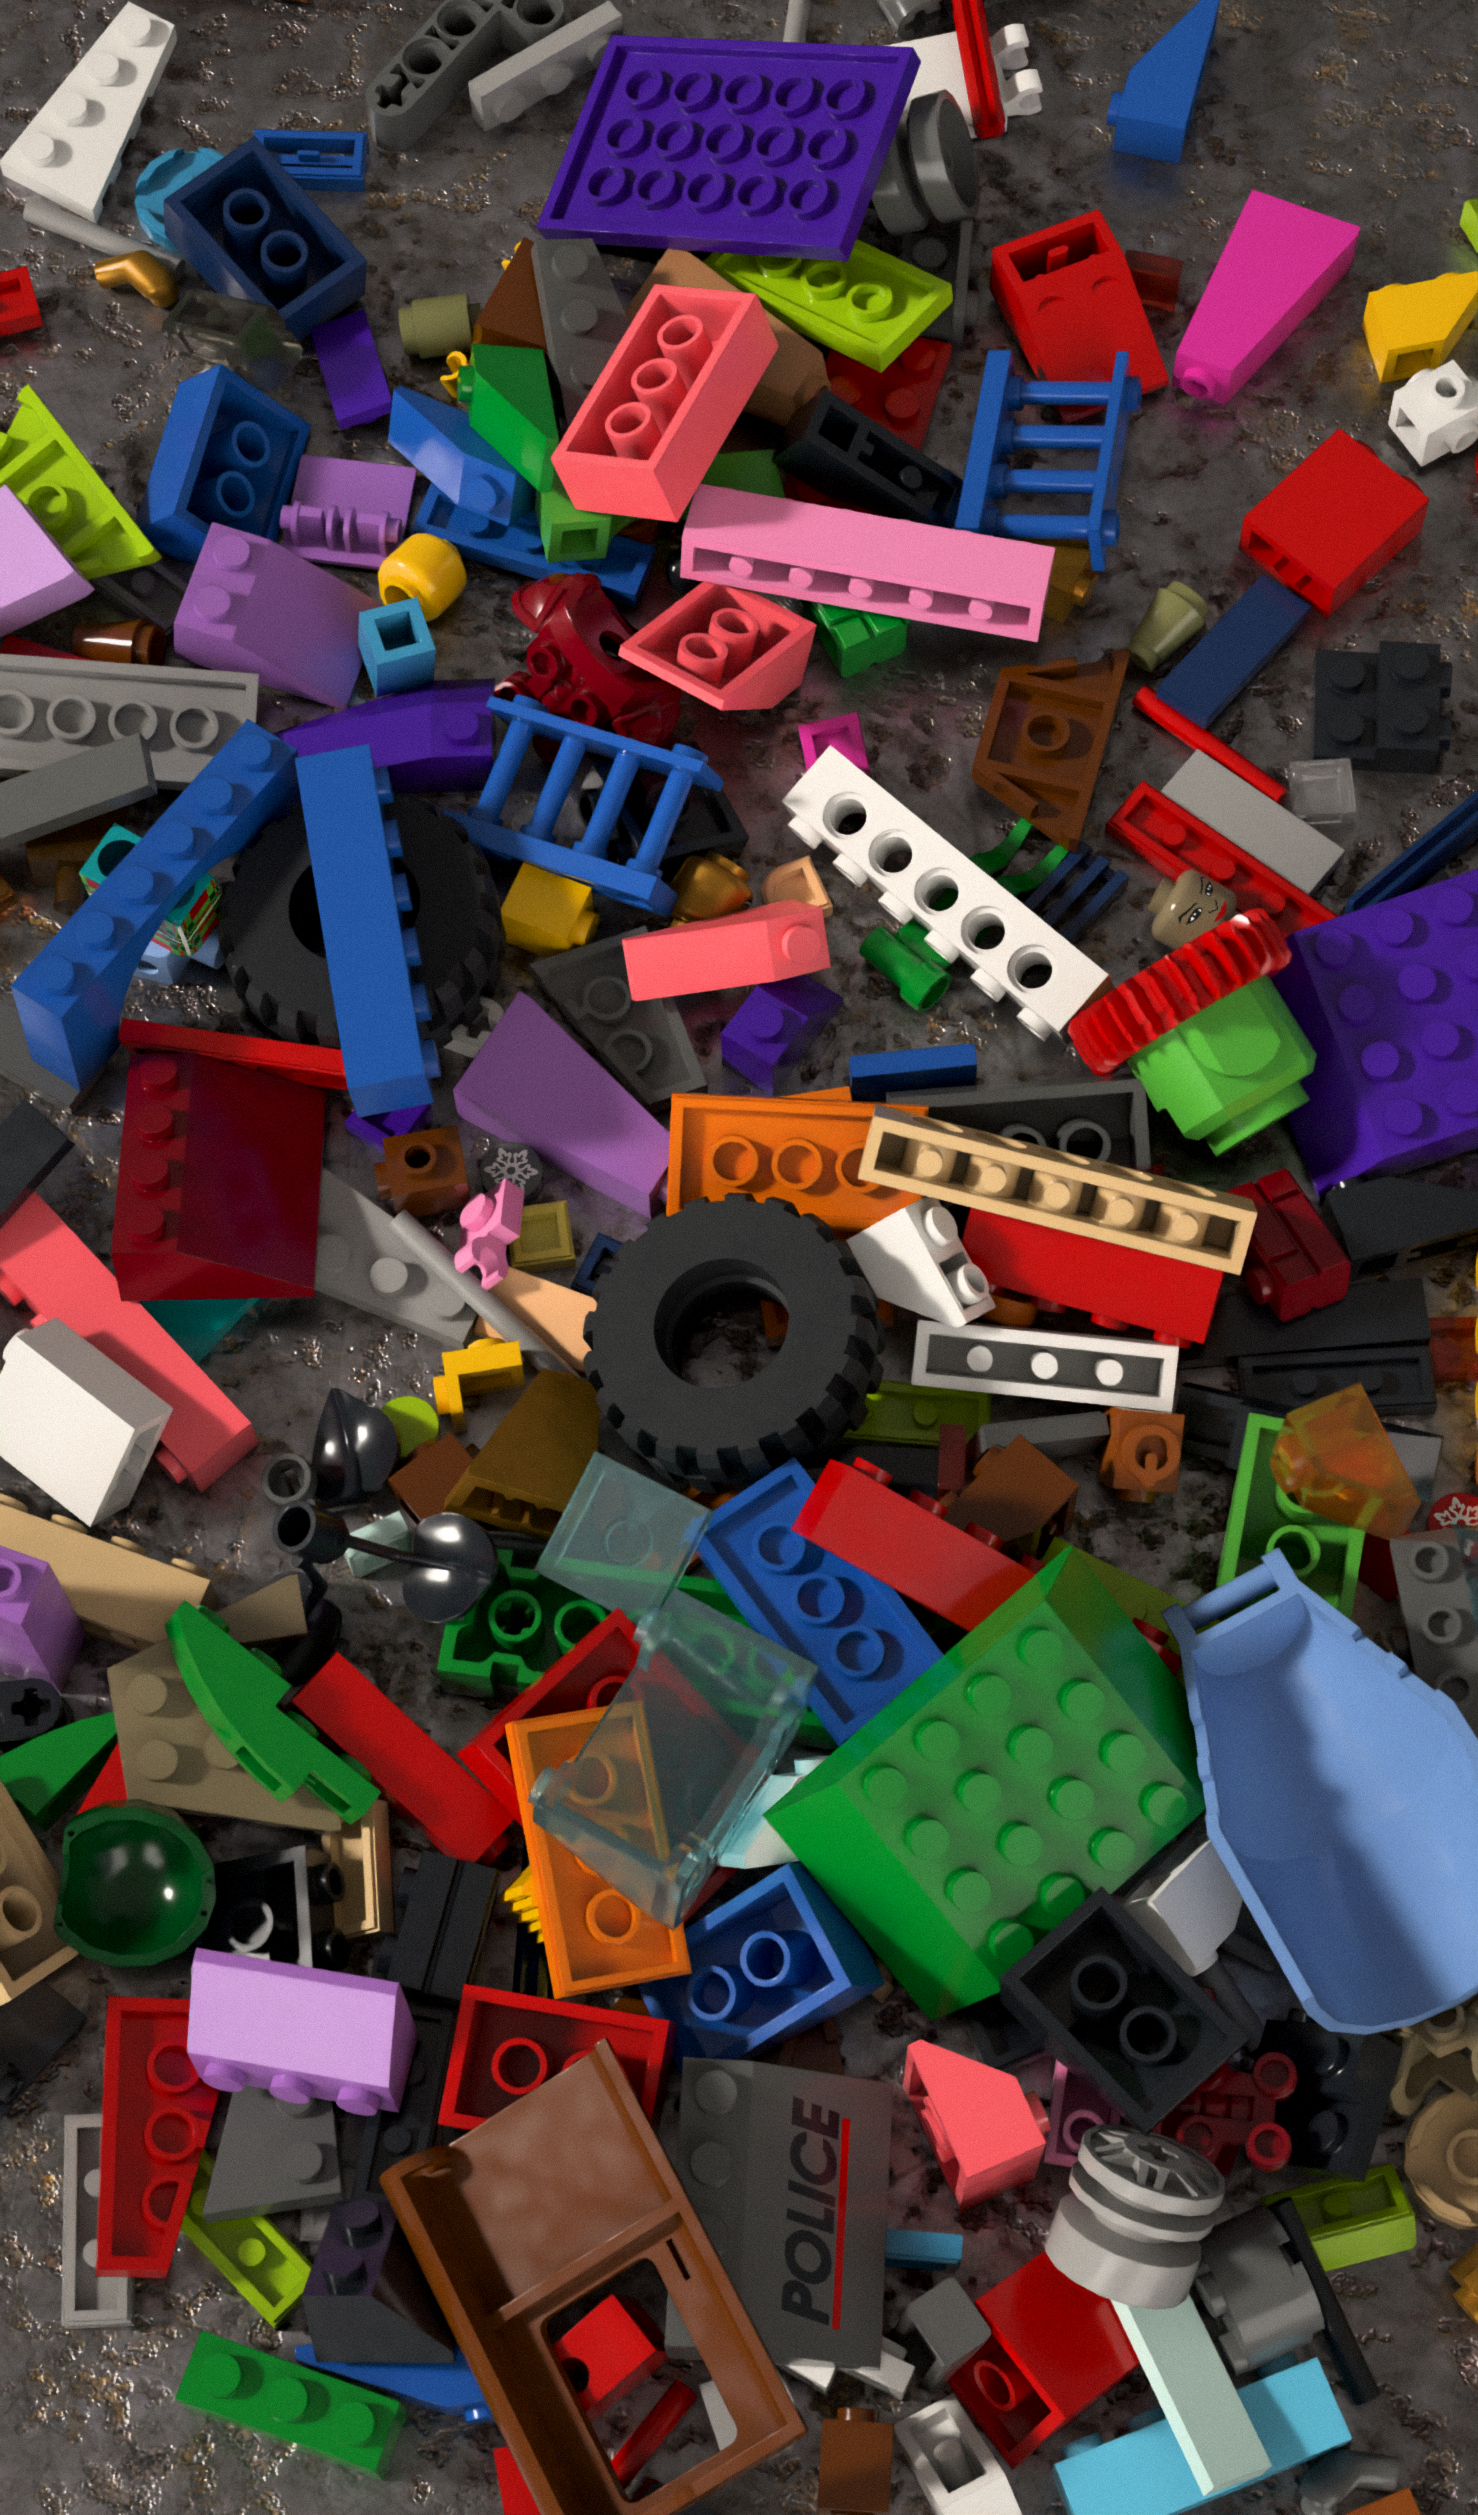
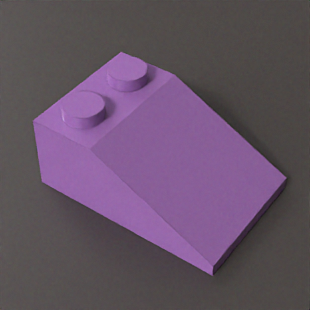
[173,522,383,710]

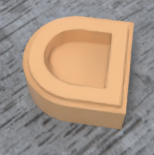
[762,855,833,918]

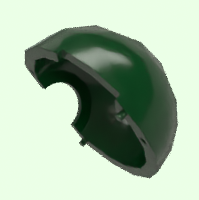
[53,1799,216,1967]

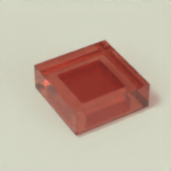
[1125,249,1184,312]
[1428,1317,1478,1383]
[937,1424,967,1496]

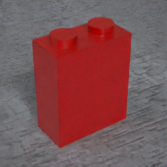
[1238,428,1429,620]

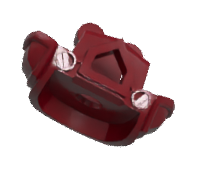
[494,572,682,763]
[1125,1988,1298,2178]

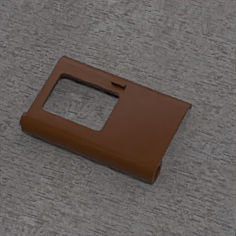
[379,2038,809,2515]

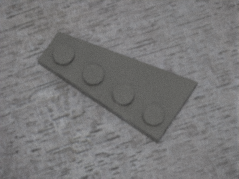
[531,238,630,438]

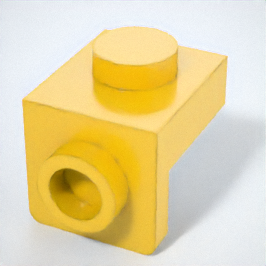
[433,1338,526,1433]

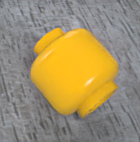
[378,533,467,623]

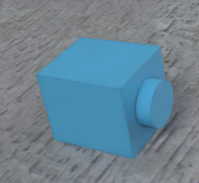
[358,597,436,698]

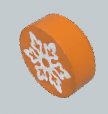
[980,1288,1038,1327]

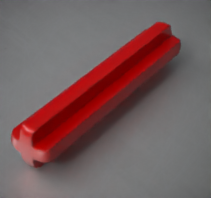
[951,0,1005,140]

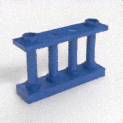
[955,350,1142,571]
[441,695,724,918]

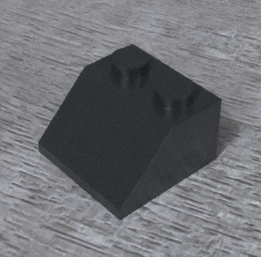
[302,2199,459,2363]

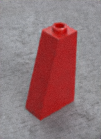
[280,1651,514,1866]

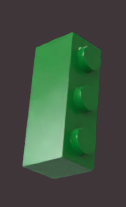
[175,2330,408,2480]

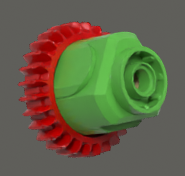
[1067,907,1317,1157]

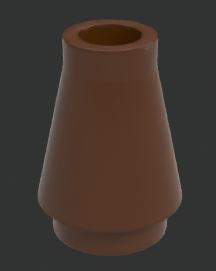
[72,618,167,666]

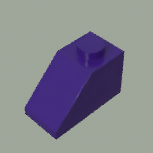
[721,974,843,1096]

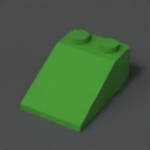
[1215,1412,1381,1621]

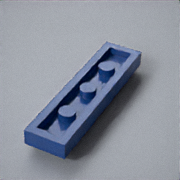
[411,482,656,608]

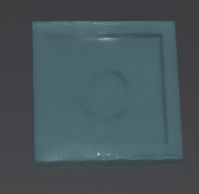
[534,1451,715,1632]

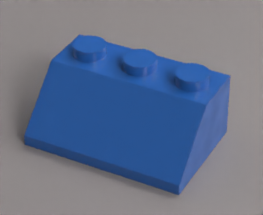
[135,364,311,565]

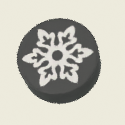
[480,1142,544,1206]

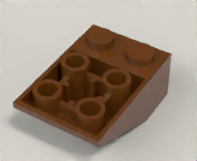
[894,1434,1079,1611]

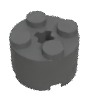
[1191,2204,1325,2377]

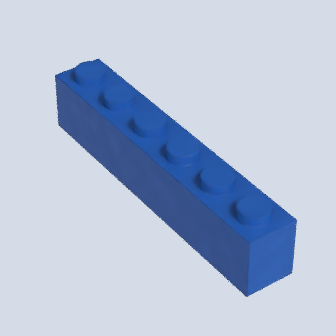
[295,744,441,1118]

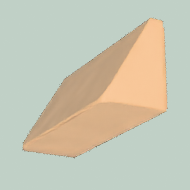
[474,1266,597,1376]

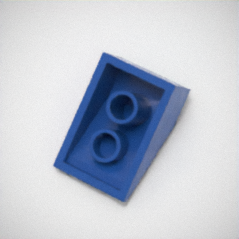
[636,1863,886,2076]

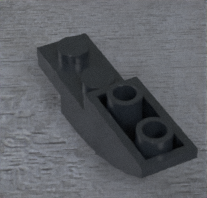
[1176,1382,1444,1501]

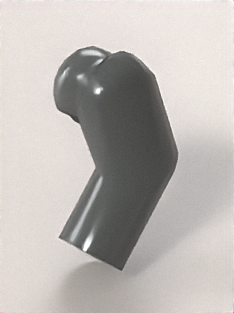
[1299,2449,1399,2515]

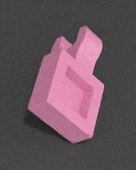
[454,1178,525,1290]

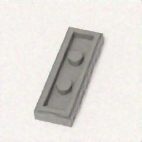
[1161,749,1346,897]
[61,2114,135,2329]

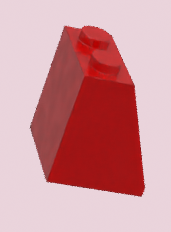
[946,2251,1142,2469]

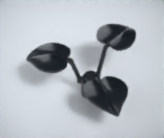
[246,1388,499,1681]

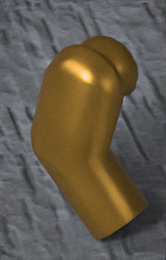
[94,250,179,308]

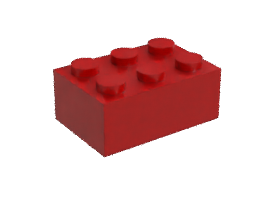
[438,1984,678,2134]

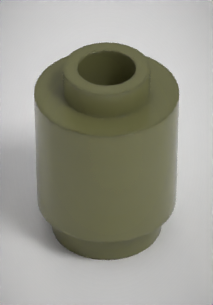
[398,292,483,359]

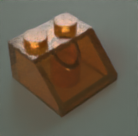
[1269,1382,1421,1541]

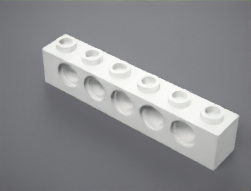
[781,745,1115,1046]

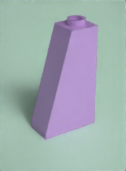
[0,484,95,637]

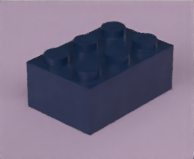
[164,136,367,358]

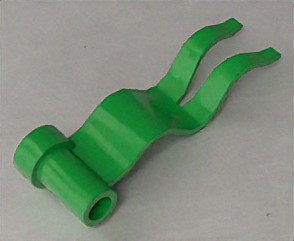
[859,817,1070,1013]

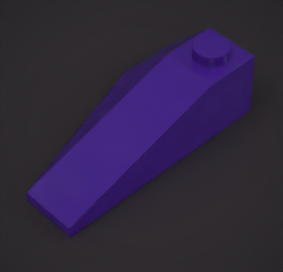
[272,678,497,794]

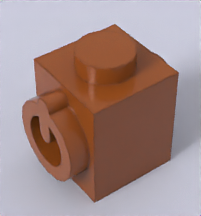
[1097,1405,1185,1503]

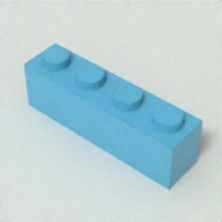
[1050,2353,1352,2515]

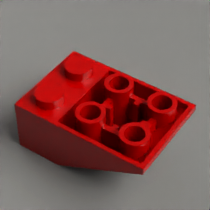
[989,209,1169,425]

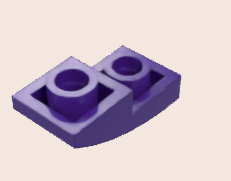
[310,309,393,430]

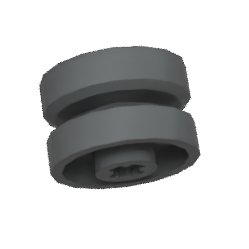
[871,89,980,237]

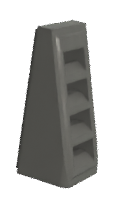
[890,2278,991,2393]

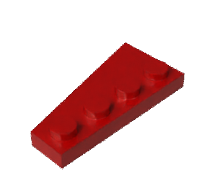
[95,1996,220,2278]

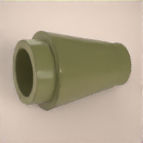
[1125,581,1209,672]

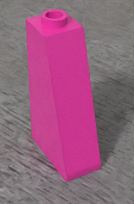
[1171,189,1361,405]

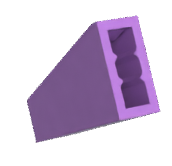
[453,991,670,1219]
[0,1545,87,1694]

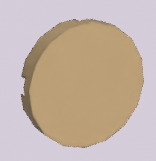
[1402,2091,1478,2230]

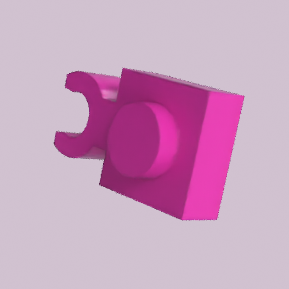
[798,712,872,820]

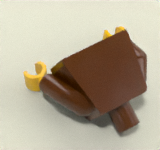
[440,237,552,398]

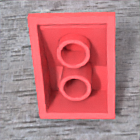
[618,582,817,711]

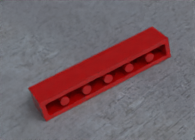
[791,1457,1182,1676]

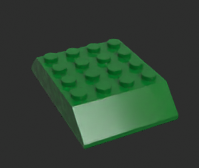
[762,1546,1206,2021]

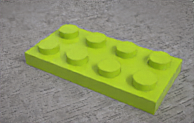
[703,239,953,373]

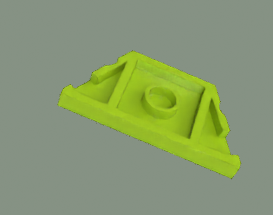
[0,384,162,580]

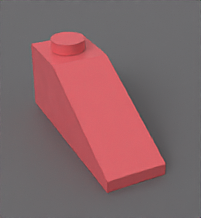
[622,899,831,1001]

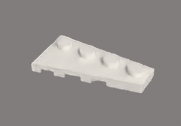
[0,1,178,224]

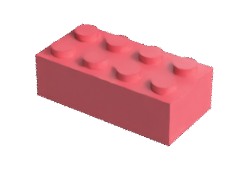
[550,284,779,522]

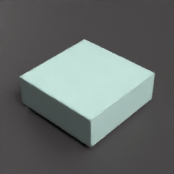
[344,1511,411,1578]

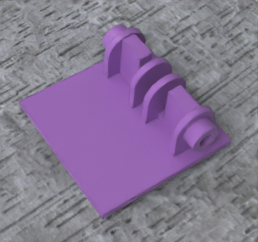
[280,454,417,570]

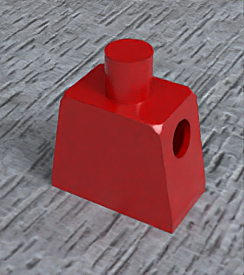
[553,2293,672,2424]

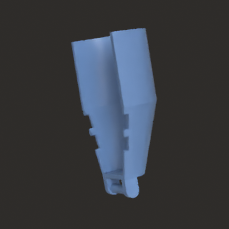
[1160,1547,1478,2035]

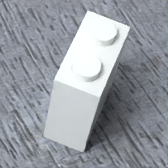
[0,1317,174,1527]

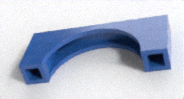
[11,719,302,1091]

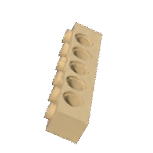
[858,1104,1257,1275]

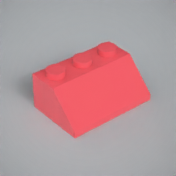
[903,2039,1051,2212]

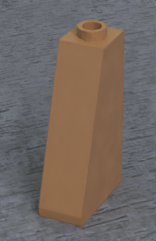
[625,249,831,427]

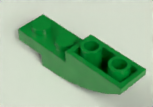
[164,1600,382,1825]

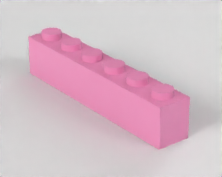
[680,484,1055,642]

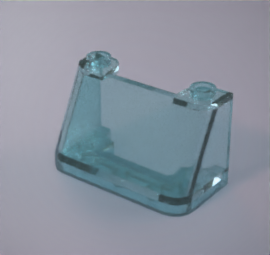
[528,1588,819,1931]

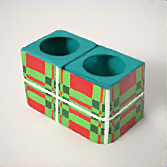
[79,823,222,956]

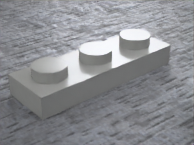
[468,0,623,132]

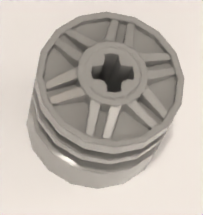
[1045,2124,1225,2310]

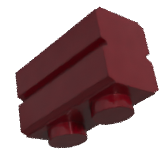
[1226,1168,1352,1323]

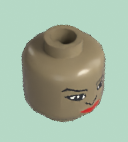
[1146,869,1242,950]

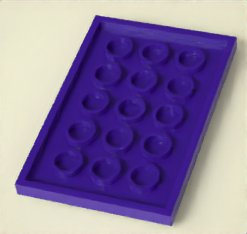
[536,35,921,261]

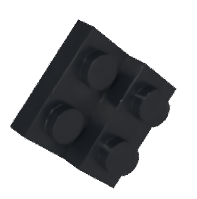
[1311,641,1452,774]
[577,741,750,883]
[190,1845,349,1979]
[1246,2008,1403,2182]

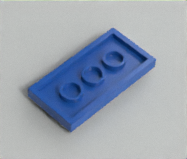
[685,1456,943,1747]

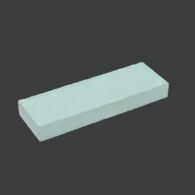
[1110,2293,1272,2496]

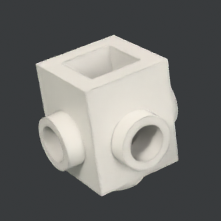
[1388,359,1478,467]

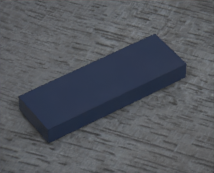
[1156,574,1311,730]

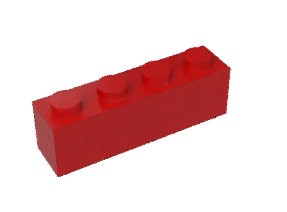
[961,1207,1226,1348]

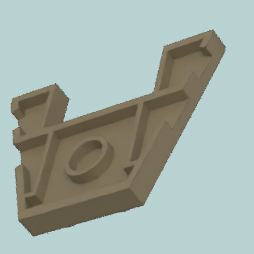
[107,1574,342,1836]

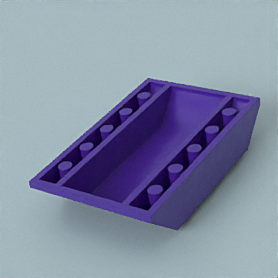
[1270,869,1478,1202]

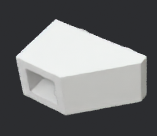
[846,1196,996,1328]

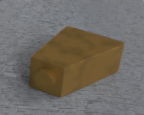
[444,1368,601,1547]

